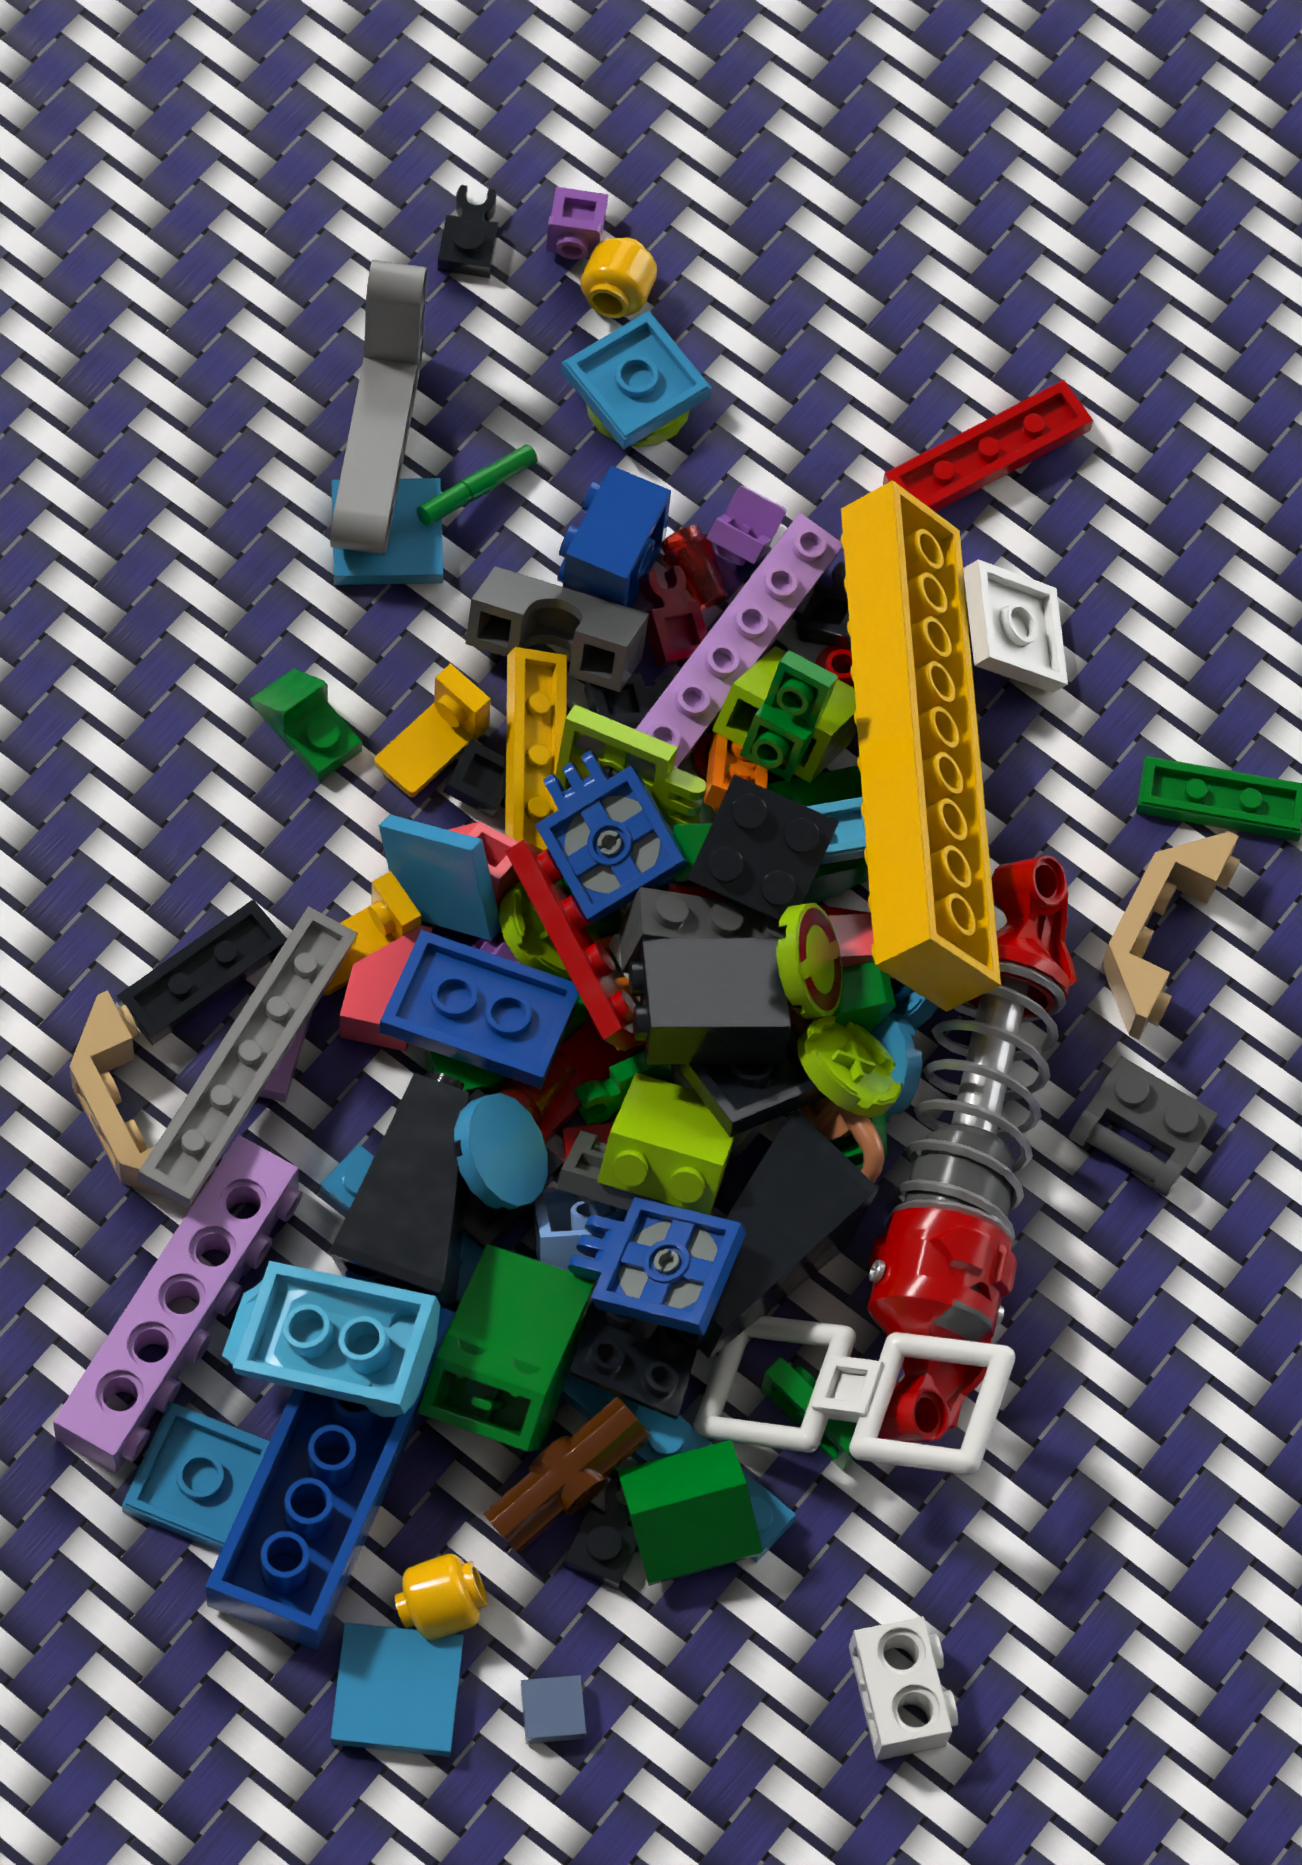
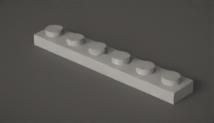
[137,906,358,1209]

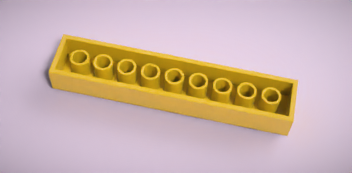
[841,480,1001,1011]

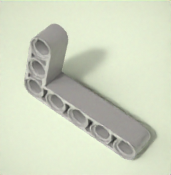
[330,260,427,555]

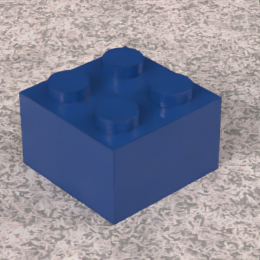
[557,465,671,608]

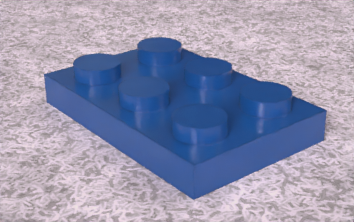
[379,930,581,1089]

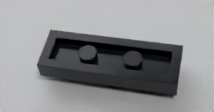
[117,899,287,1046]

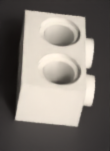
[849,1616,958,1761]

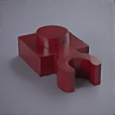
[639,566,708,668]

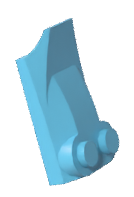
[222,1261,440,1417]

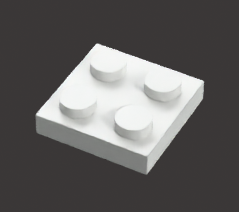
[963,559,1068,693]

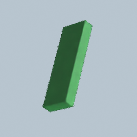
[1136,756,1302,841]

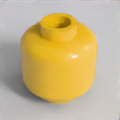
[581,238,657,318]
[394,1554,488,1640]

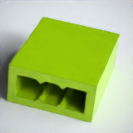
[712,646,857,783]
[597,1073,738,1215]

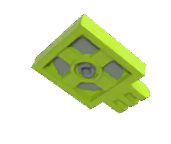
[555,705,706,827]

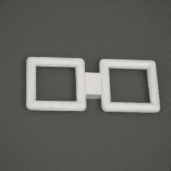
[693,1316,1015,1475]

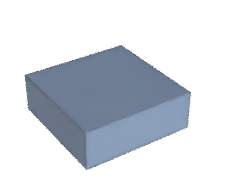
[520,1675,586,1744]

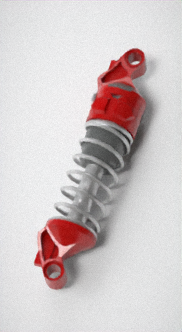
[868,855,1078,1443]

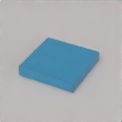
[561,311,712,450]
[332,478,443,585]
[379,814,501,941]
[122,1402,270,1552]
[330,1622,464,1757]

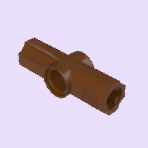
[483,1397,652,1554]

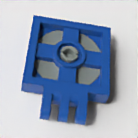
[535,750,690,924]
[567,1197,746,1336]

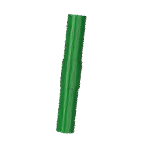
[417,444,538,526]

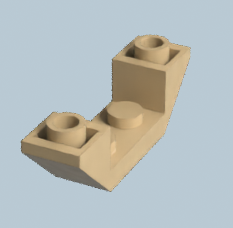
[1101,831,1240,1040]
[69,990,213,1206]

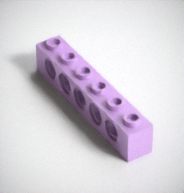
[635,513,842,769]
[53,1134,303,1474]

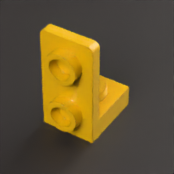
[374,663,491,797]
[323,871,422,996]

